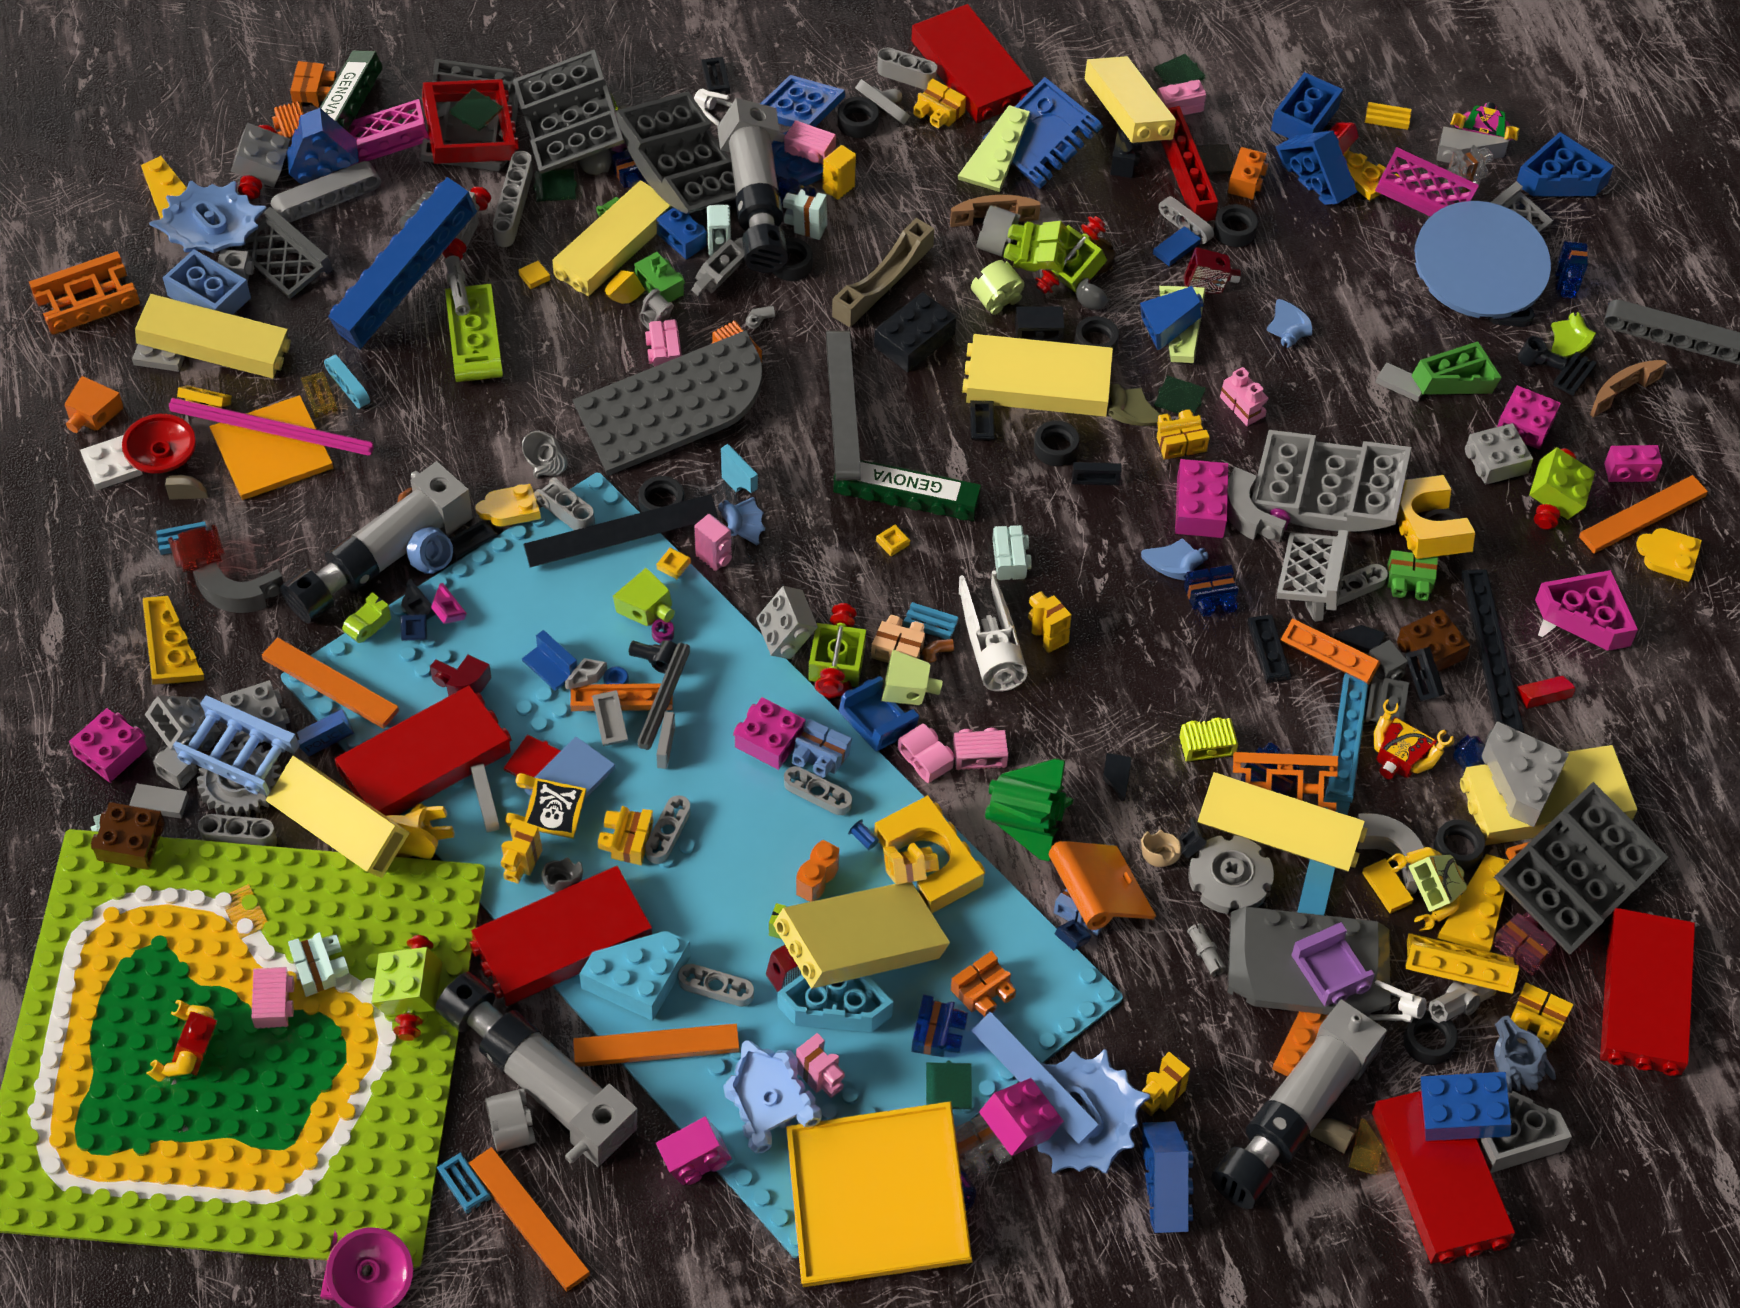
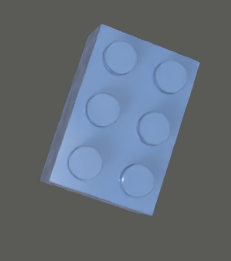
[163,249,251,315]

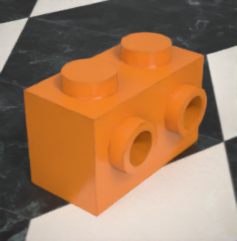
[1227,147,1269,199]

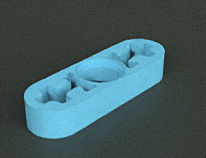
[324,355,370,409]

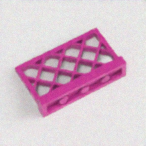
[349,99,430,167]
[1375,147,1479,217]

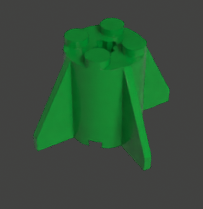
[985,758,1074,861]

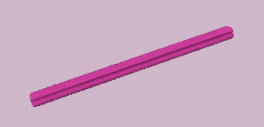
[169,398,374,456]

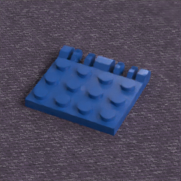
[983,77,1103,189]

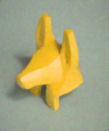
[387,803,455,859]

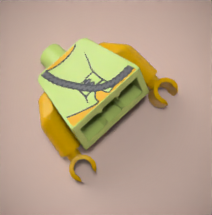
[1387,847,1467,931]

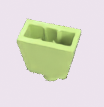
[881,650,943,705]

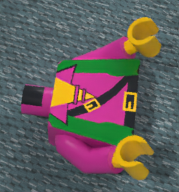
[1450,102,1519,141]

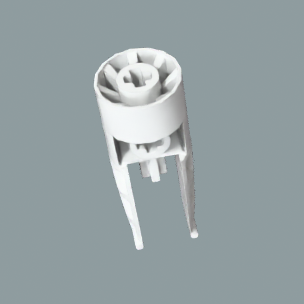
[959,571,1028,691]

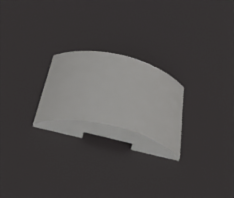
[1251,430,1411,532]

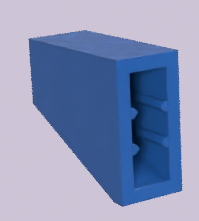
[1140,286,1204,350]

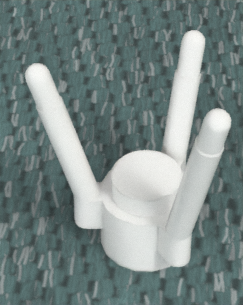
[694,89,732,126]
[1369,980,1427,1023]

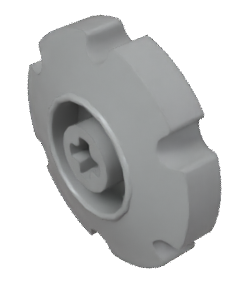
[1188,835,1274,914]

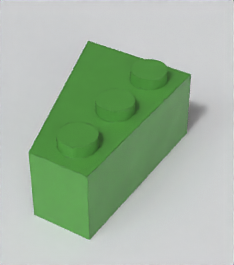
[1412,342,1501,394]

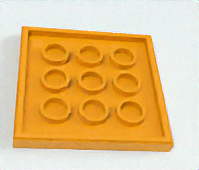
[209,395,333,500]

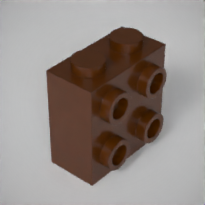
[1397,609,1470,672]
[91,802,165,870]

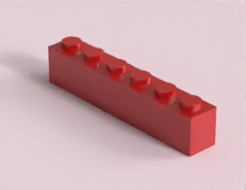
[1161,106,1218,222]

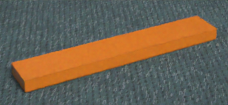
[1579,475,1708,554]
[262,637,399,729]
[573,1023,739,1067]
[469,1147,590,1292]

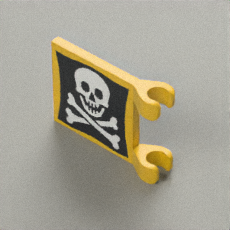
[505,773,586,839]

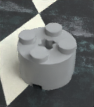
[976,206,1021,258]
[485,1088,536,1152]

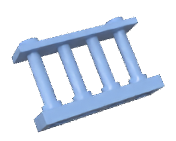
[173,695,299,796]

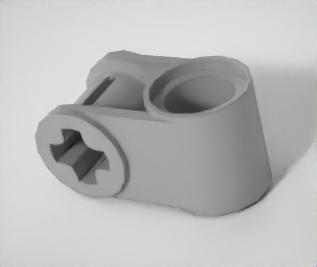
[640,288,674,329]

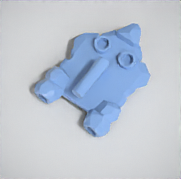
[723,1040,822,1153]

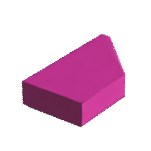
[431,583,467,624]

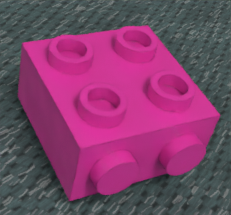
[1497,385,1561,450]
[733,697,805,770]
[69,708,148,783]

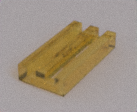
[301,372,338,417]

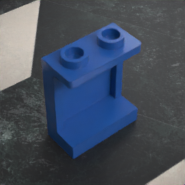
[838,676,919,752]

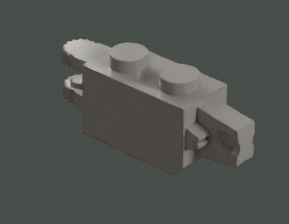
[691,237,745,296]

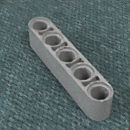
[493,151,533,247]
[271,161,381,223]

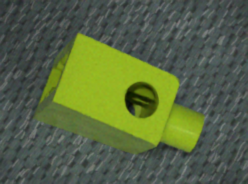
[613,568,675,626]

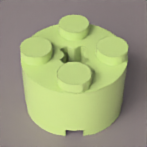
[971,260,1024,315]

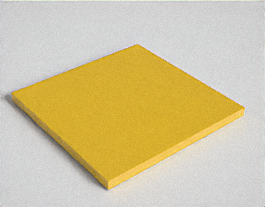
[786,1101,973,1287]

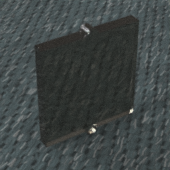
[1196,144,1234,175]

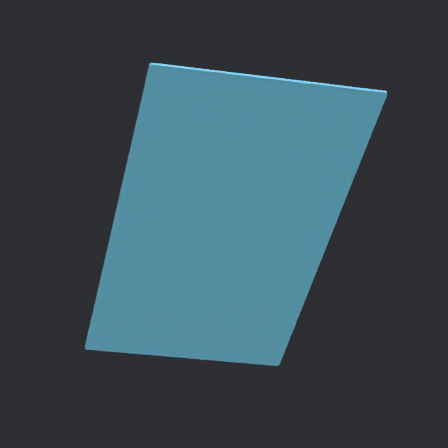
[281,473,1123,1258]

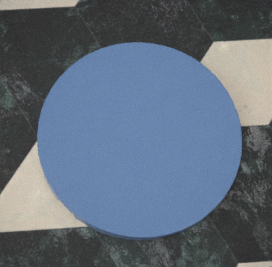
[1414,201,1551,319]

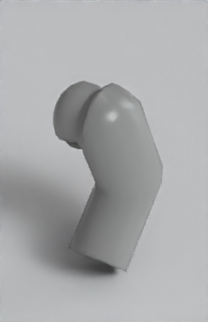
[873,86,902,103]

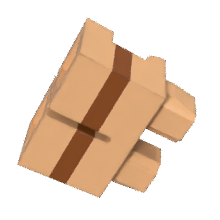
[871,615,925,663]

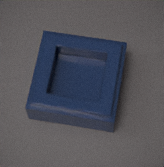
[401,615,427,641]
[1054,919,1092,951]

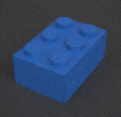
[1271,72,1343,139]
[1421,1072,1511,1141]

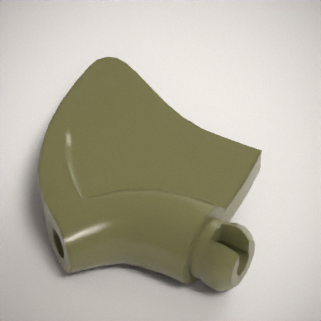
[1107,383,1161,426]

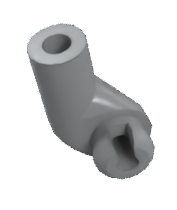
[746,306,775,329]

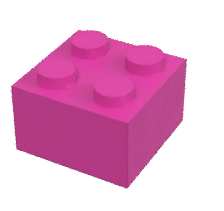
[979,1078,1064,1156]
[656,1116,732,1185]

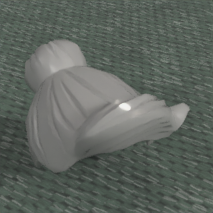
[522,430,568,479]

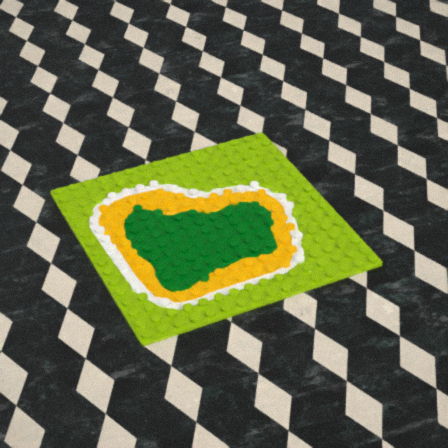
[0,829,485,1268]

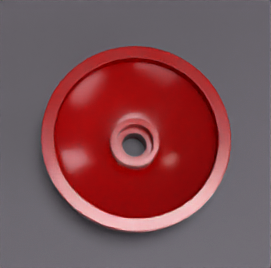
[122,414,196,473]

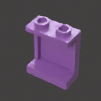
[1291,922,1375,1007]

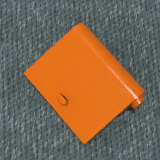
[1049,841,1156,930]

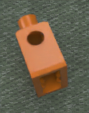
[65,376,124,433]

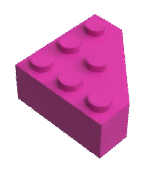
[1535,570,1638,651]

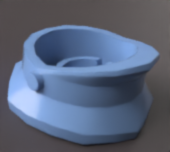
[406,527,453,574]

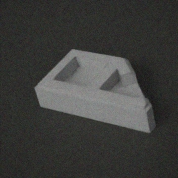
[1301,579,1324,622]
[565,658,607,689]

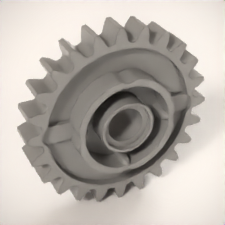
[197,741,282,817]

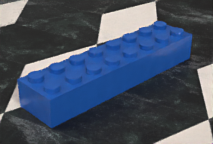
[328,177,477,349]

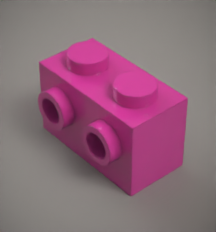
[1604,445,1662,482]

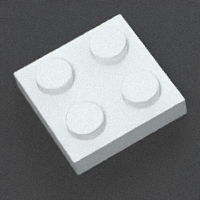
[80,435,143,491]

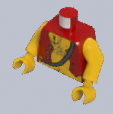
[1374,699,1454,779]
[146,1000,217,1082]

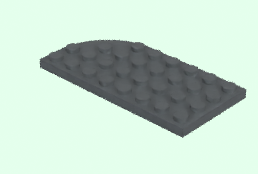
[573,330,763,476]

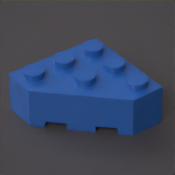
[287,108,359,184]
[1276,130,1357,205]
[1517,132,1614,196]
[1142,1121,1193,1233]

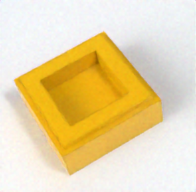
[519,261,550,289]
[876,524,910,556]
[656,548,691,579]

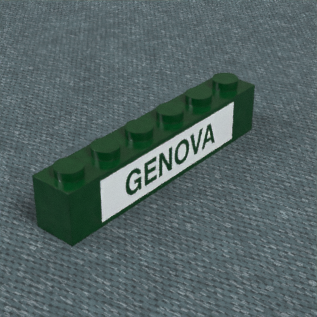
[320,50,382,131]
[833,460,981,521]

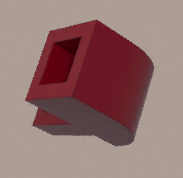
[430,655,491,696]

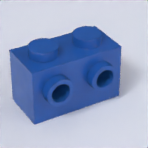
[656,208,707,259]

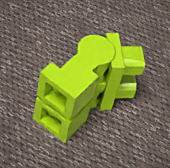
[1004,221,1070,272]

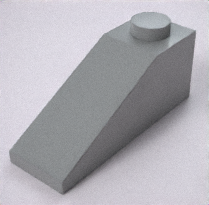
[1436,127,1509,164]

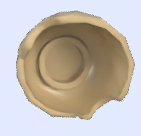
[1141,830,1181,867]

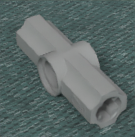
[1428,981,1496,1023]

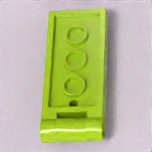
[445,284,503,382]

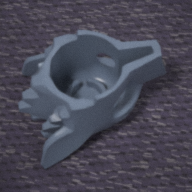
[1494,1016,1556,1093]

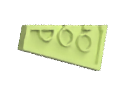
[958,105,1030,192]
[1159,286,1205,363]

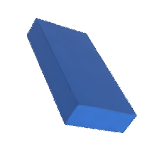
[1153,226,1201,266]

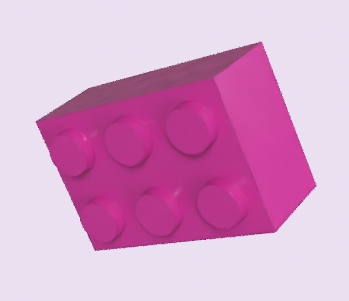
[1175,459,1228,538]

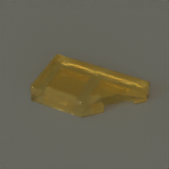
[1348,1118,1383,1175]

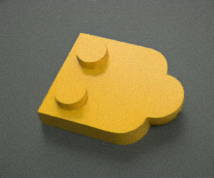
[475,484,541,526]
[1636,528,1702,582]

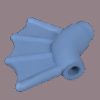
[718,497,765,545]

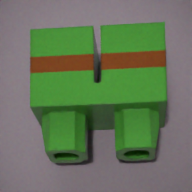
[1387,550,1438,601]

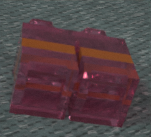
[1493,912,1557,976]

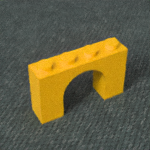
[1396,475,1475,559]
[874,795,985,913]

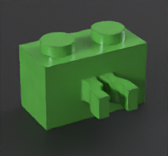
[634,252,685,303]

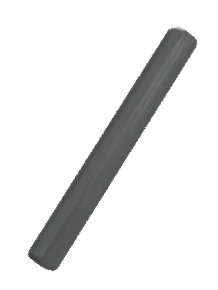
[637,642,690,750]

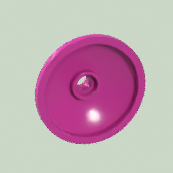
[326,1227,413,1308]

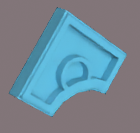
[721,444,758,493]

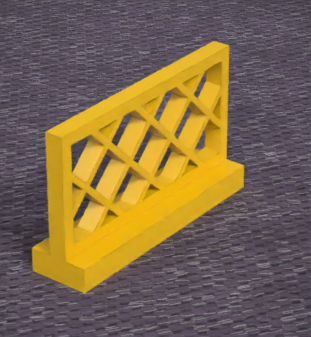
[1405,933,1519,994]

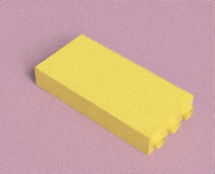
[962,334,1113,417]
[1460,745,1637,846]
[773,882,950,989]

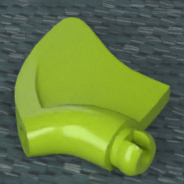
[1551,312,1596,358]

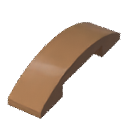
[950,195,1040,227]
[1590,360,1667,418]

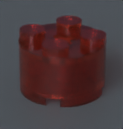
[168,525,225,572]

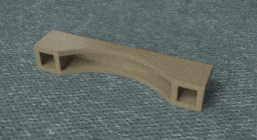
[832,218,934,328]

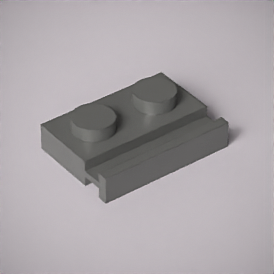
[1365,676,1409,724]

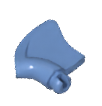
[1267,299,1312,348]
[1141,539,1209,580]

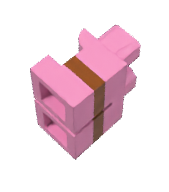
[1220,367,1268,426]
[796,1033,845,1098]

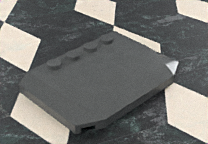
[421,59,519,171]
[1227,907,1390,1017]

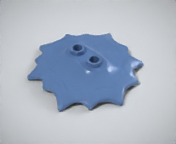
[149,181,267,253]
[1037,1049,1151,1174]

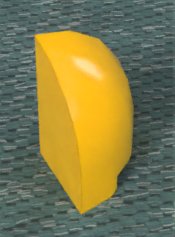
[605,270,645,304]

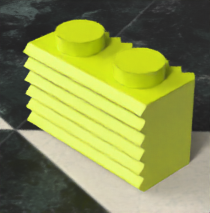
[1179,717,1238,762]

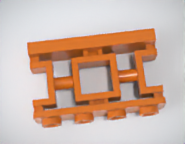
[29,251,140,335]
[1233,752,1338,812]

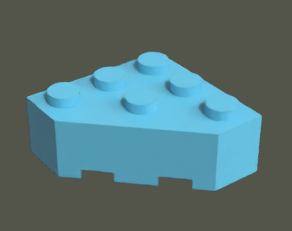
[579,931,691,1021]
[778,975,893,1032]

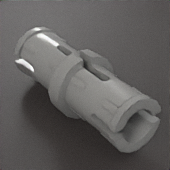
[1187,923,1226,977]

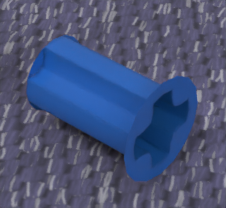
[848,819,879,850]

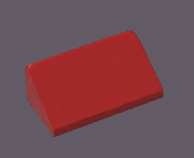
[1329,122,1359,154]
[1516,675,1576,709]

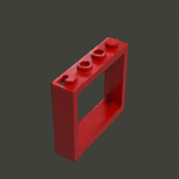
[422,79,519,164]

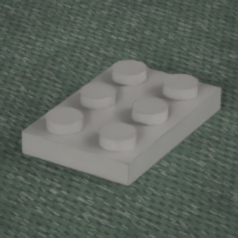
[132,344,185,372]

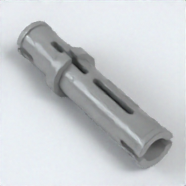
[445,256,470,316]

